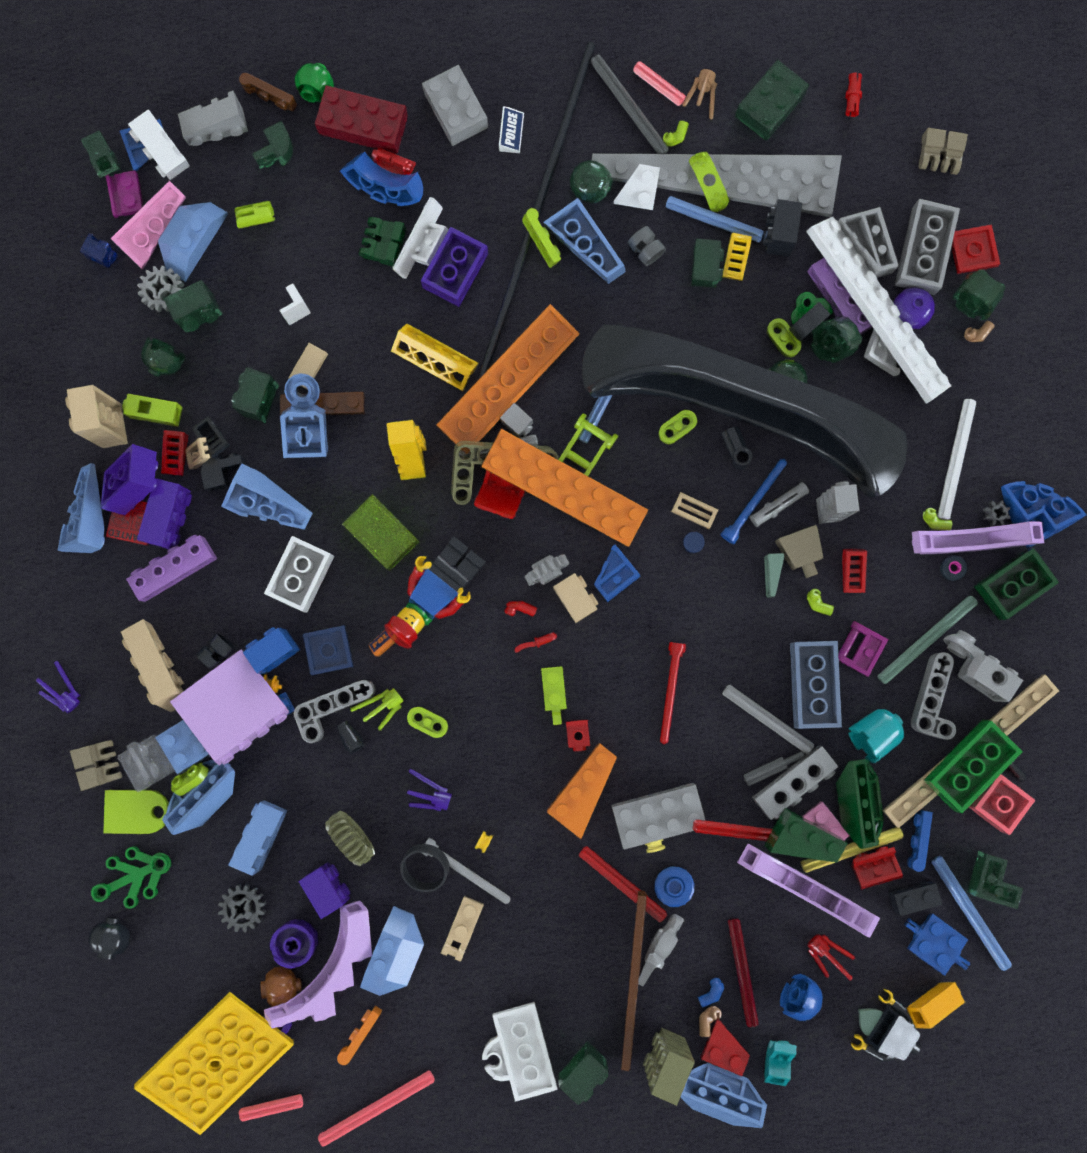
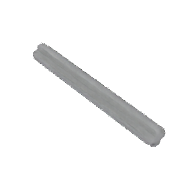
[722,685,814,754]

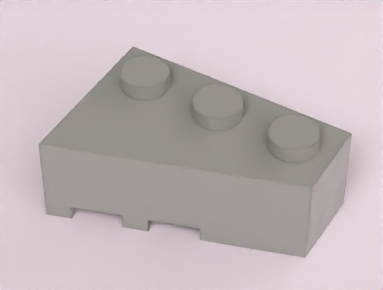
[178,91,248,146]

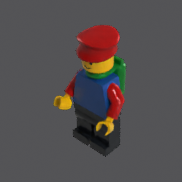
[384,536,486,648]

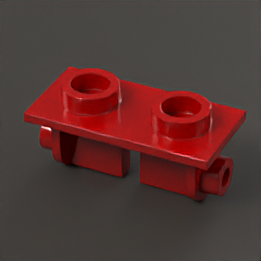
[372,147,416,175]

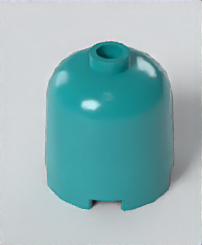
[848,709,904,763]

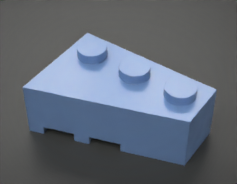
[229,800,287,876]

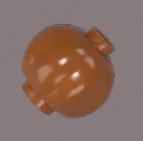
[261,966,302,1007]

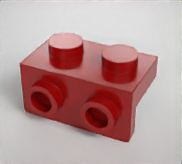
[852,846,903,889]

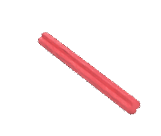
[318,1071,435,1146]

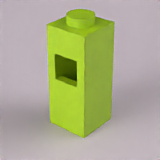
[122,394,183,427]

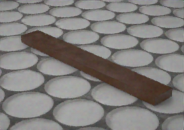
[621,891,647,1071]

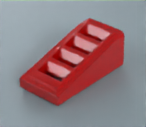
[161,430,188,476]
[842,549,867,593]

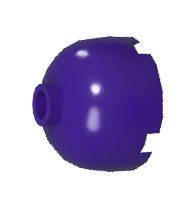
[893,287,935,329]

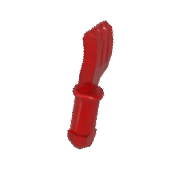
[514,632,557,653]

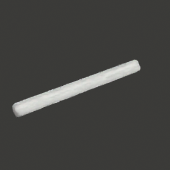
[937,399,976,520]

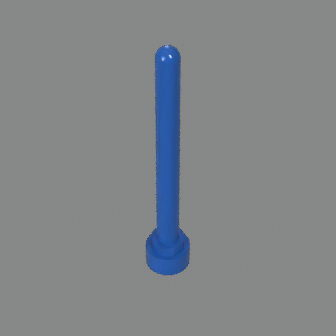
[721,459,787,544]

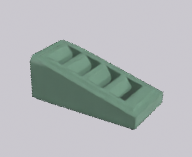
[764,553,784,598]

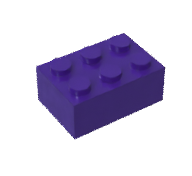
[421,227,488,307]
[101,444,158,516]
[137,478,192,549]

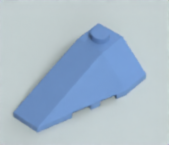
[221,464,313,530]

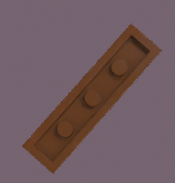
[280,392,365,415]

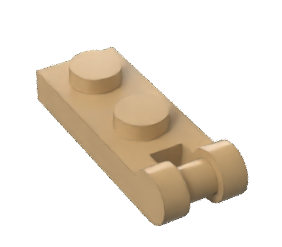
[441,896,484,962]

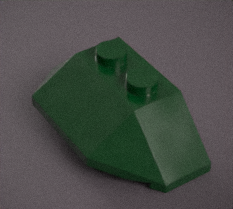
[836,759,884,849]

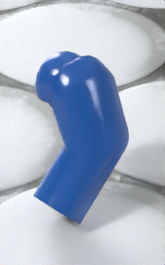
[698,978,724,1008]

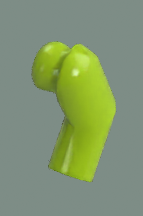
[663,121,689,147]
[923,508,952,531]
[807,589,834,616]

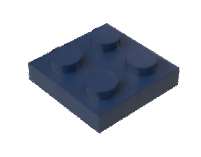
[303,625,354,675]

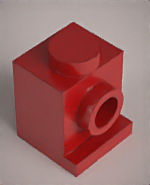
[566,720,590,751]

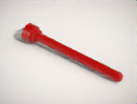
[660,642,686,744]

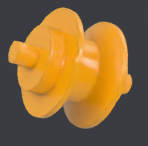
[263,674,282,693]

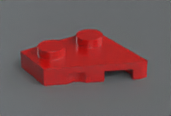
[701,1019,750,1076]

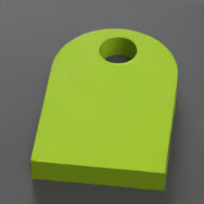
[104,790,169,834]

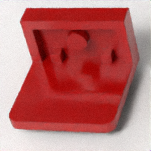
[474,470,525,519]

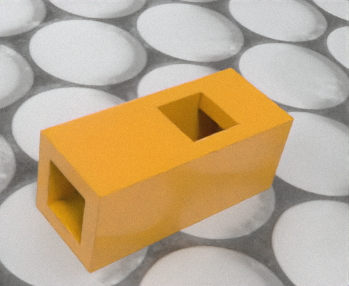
[906,982,965,1029]

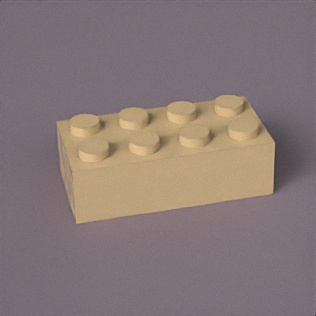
[65,385,128,448]

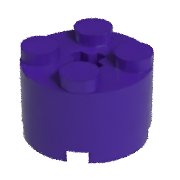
[270,919,318,969]

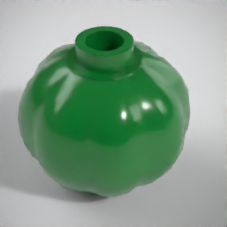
[295,63,334,102]

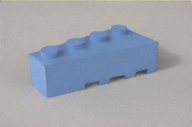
[544,198,626,284]

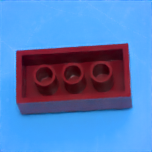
[315,85,408,154]

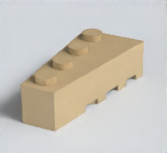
[121,619,184,712]

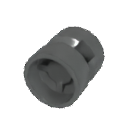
[627,226,666,267]

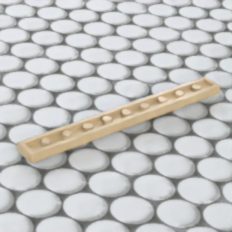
[882,675,1059,828]

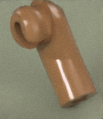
[964,321,994,342]
[699,1006,722,1037]

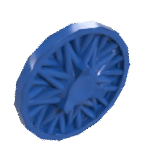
[654,866,694,907]

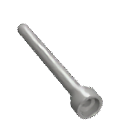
[422,837,510,904]

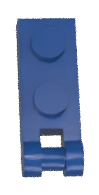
[907,809,933,872]

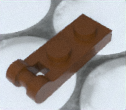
[239,73,297,112]

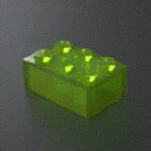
[343,494,419,571]

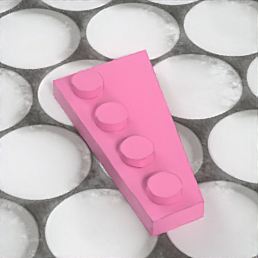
[111,181,186,270]

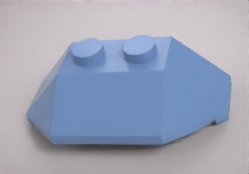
[158,202,228,282]
[162,760,235,835]
[360,906,424,996]
[681,1063,767,1128]

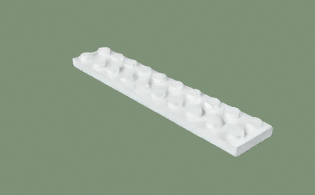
[806,217,951,404]

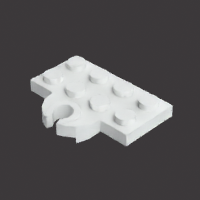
[482,1002,557,1102]

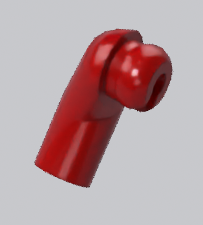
[504,601,537,617]

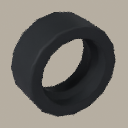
[789,302,830,341]

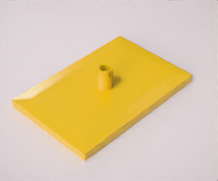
[134,992,294,1135]

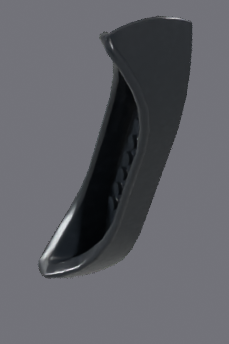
[582,324,907,498]

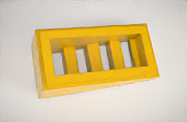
[722,233,752,281]

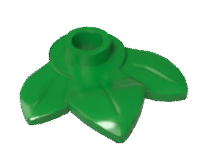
[791,292,833,332]

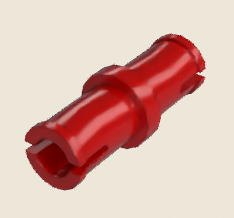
[845,73,862,117]

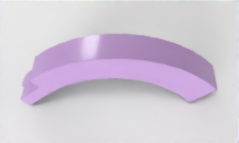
[912,522,1044,554]

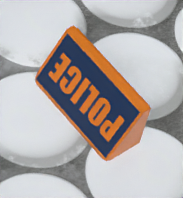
[369,630,395,656]

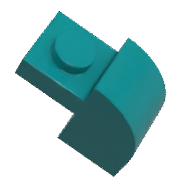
[764,1041,796,1086]

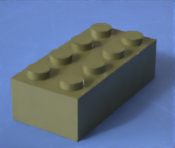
[643,1027,695,1106]

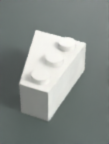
[128,110,190,180]

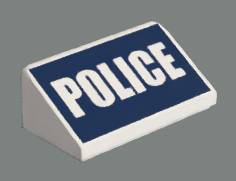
[499,107,524,153]

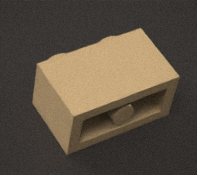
[553,573,598,624]

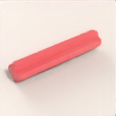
[633,61,686,106]
[239,1094,303,1121]

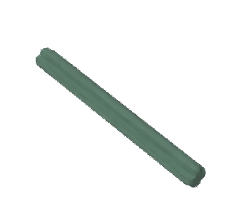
[877,596,978,684]

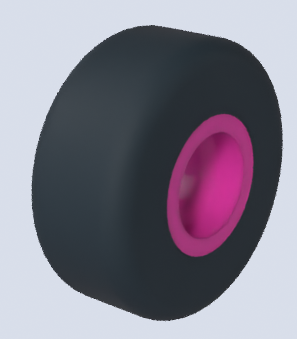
[940,555,967,581]

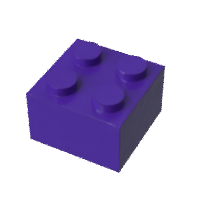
[298,862,350,919]

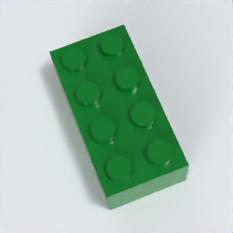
[924,720,1023,813]

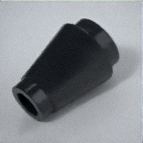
[337,721,365,754]

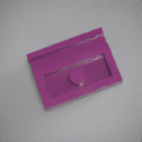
[106,170,143,218]

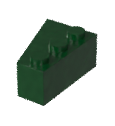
[764,808,848,863]

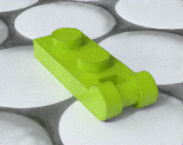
[522,208,561,268]

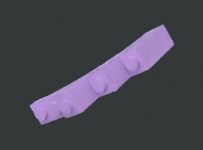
[737,844,880,938]
[264,901,372,1029]

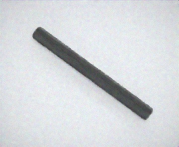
[591,54,669,154]

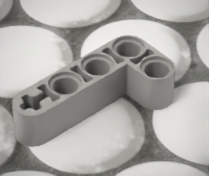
[911,652,956,740]
[294,680,376,743]

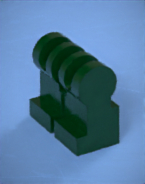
[358,217,407,267]

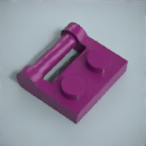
[838,621,888,677]

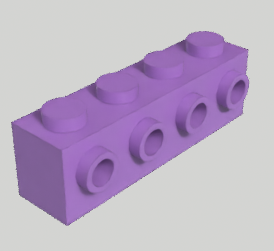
[807,258,873,340]
[126,535,217,602]

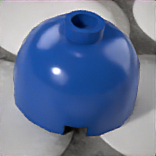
[780,974,823,1021]

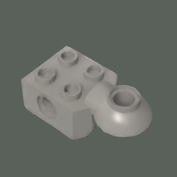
[943,630,1023,702]

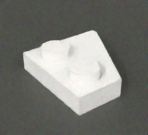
[614,164,660,210]
[864,330,900,376]

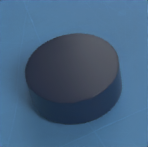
[683,532,705,553]

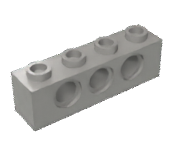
[816,482,859,524]
[752,745,838,820]

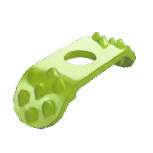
[689,152,729,212]

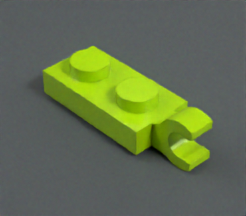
[541,667,567,725]

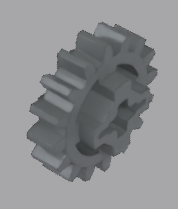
[218,884,266,932]

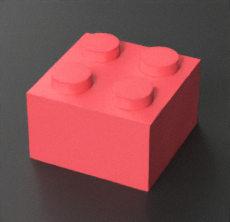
[969,774,1035,835]

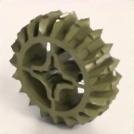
[326,811,375,866]

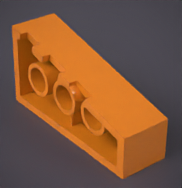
[547,743,617,839]

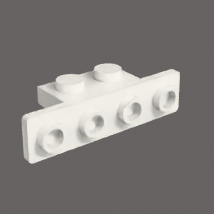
[393,197,448,279]

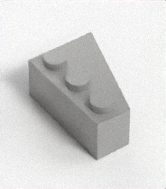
[838,207,898,278]

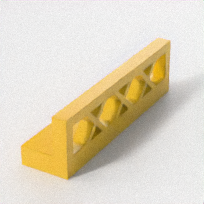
[391,324,478,391]

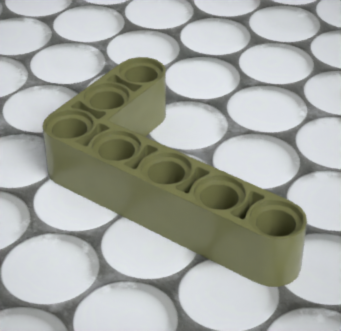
[451,441,558,505]

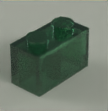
[691,239,724,288]

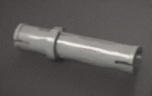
[750,482,809,527]

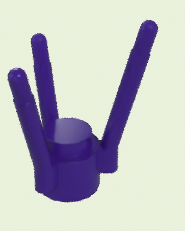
[36,661,80,714]
[407,769,452,811]

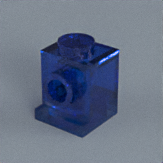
[80,233,117,268]

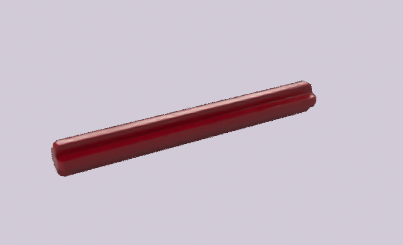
[728,918,759,1027]

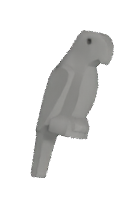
[638,914,684,986]

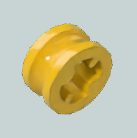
[475,831,493,853]

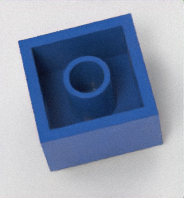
[242,627,300,674]

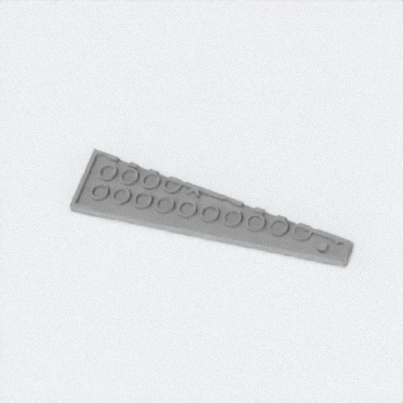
[589,154,842,217]

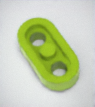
[767,318,801,357]
[659,410,697,444]
[407,707,448,738]
[171,763,208,796]

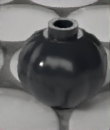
[88,917,130,959]

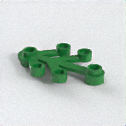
[91,846,171,909]

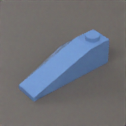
[58,463,105,553]

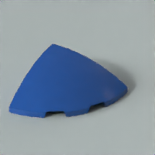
[1001,481,1086,549]

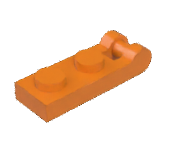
[337,1005,382,1065]

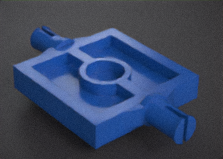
[904,913,970,976]

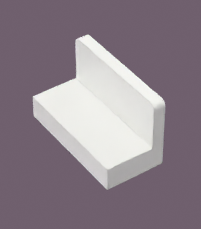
[280,284,311,325]

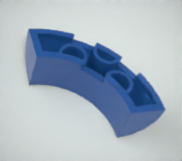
[340,152,423,206]

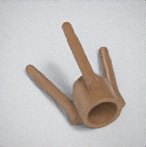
[683,69,717,119]

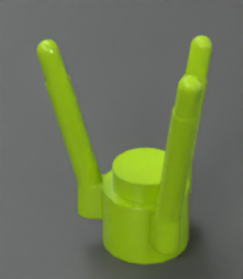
[350,688,404,730]

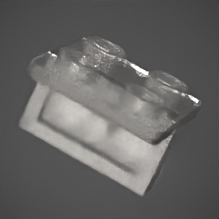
[118,735,175,792]

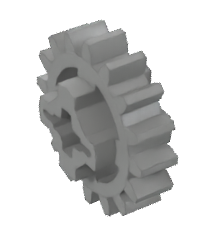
[137,266,185,312]
[525,554,569,586]

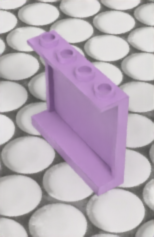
[170,650,290,766]

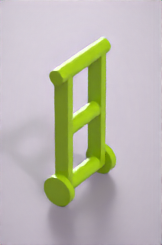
[559,413,619,476]

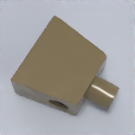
[775,525,823,578]

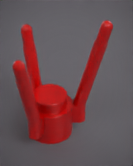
[807,934,855,980]

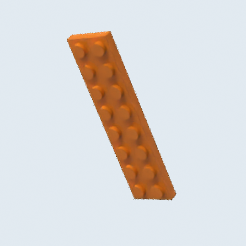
[436,304,579,454]
[481,429,648,547]

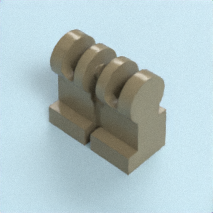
[919,128,968,175]
[70,740,122,791]

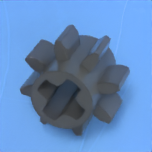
[983,501,1011,527]

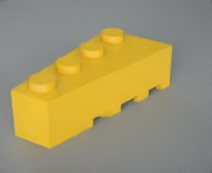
[387,420,427,480]

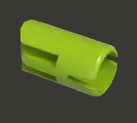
[235,201,275,228]

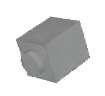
[500,403,533,438]

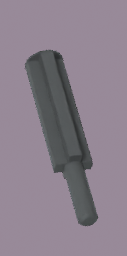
[743,751,805,786]

